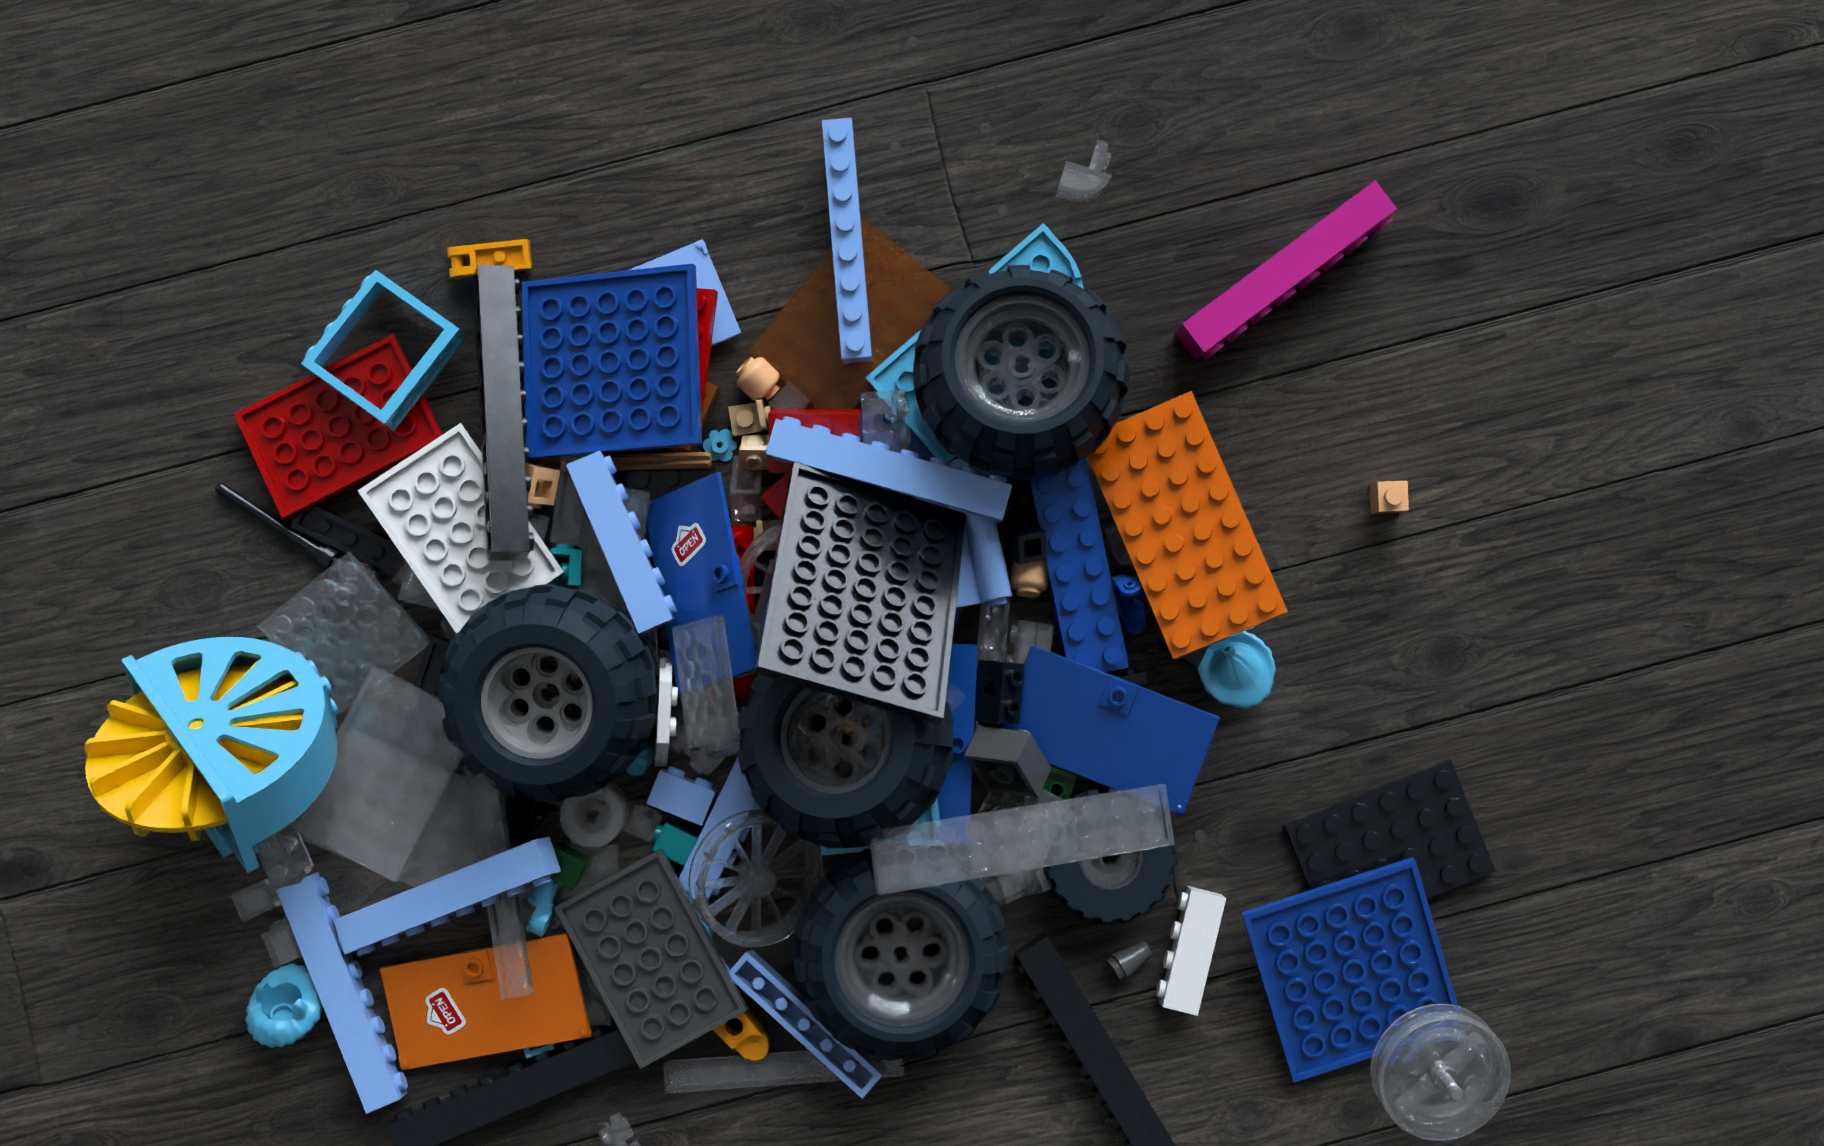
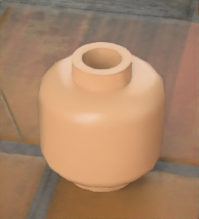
[735,356,780,401]
[1010,560,1048,598]

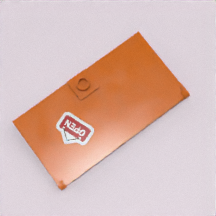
[380,933,592,1070]

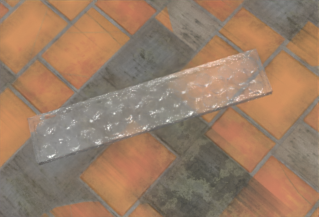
[869,784,1175,895]

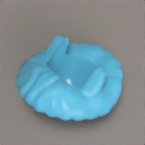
[1198,631,1276,709]
[246,963,323,1048]

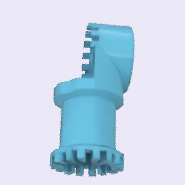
[526,880,563,937]

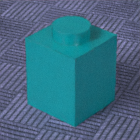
[651,820,699,866]

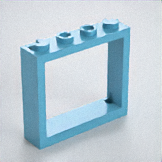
[301,270,467,432]

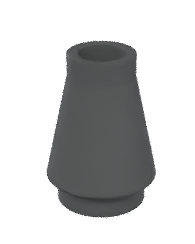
[1106,941,1152,981]

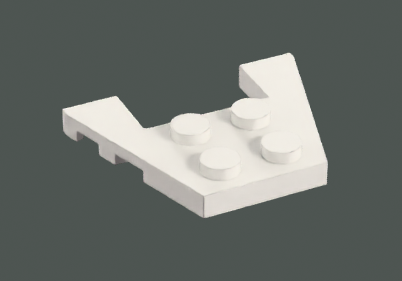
[655,651,678,767]

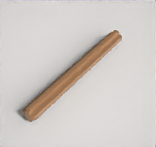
[537,452,712,471]

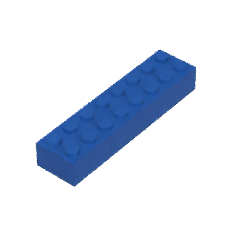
[1026,457,1129,672]

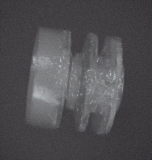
[560,783,630,848]

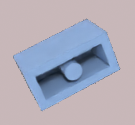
[646,766,718,826]

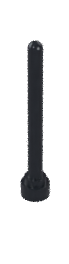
[215,483,341,571]

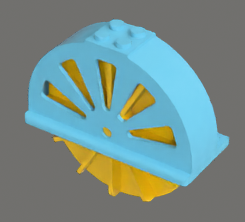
[84,637,339,873]

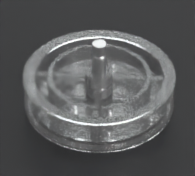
[1371,1004,1511,1141]

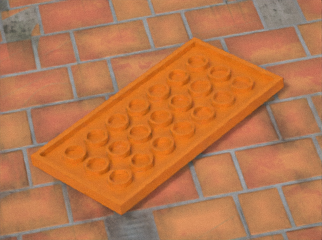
[1087,391,1288,660]

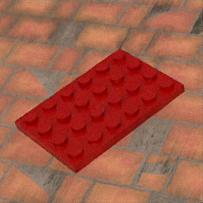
[234,334,443,520]

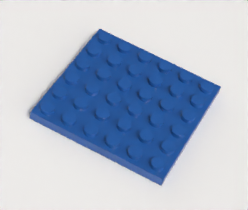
[522,263,702,460]
[1241,857,1465,1083]

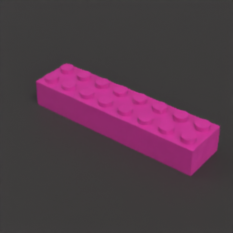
[1175,180,1397,361]

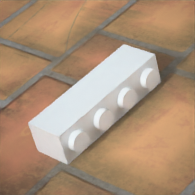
[1156,886,1226,1016]

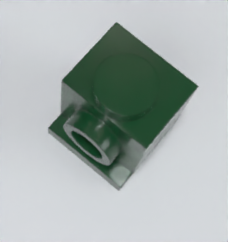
[1036,765,1078,812]

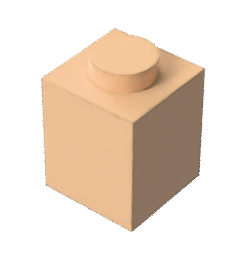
[1369,481,1409,514]

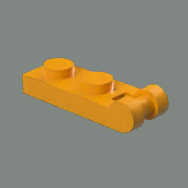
[447,239,532,279]

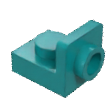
[549,544,582,589]

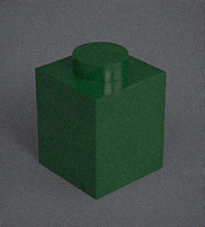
[550,842,591,890]

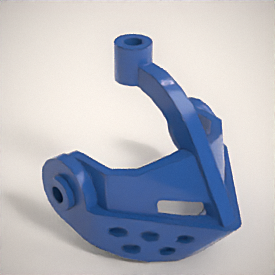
[1111,573,1147,634]

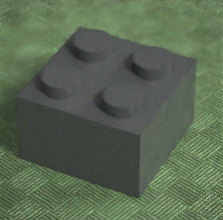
[964,726,1051,798]

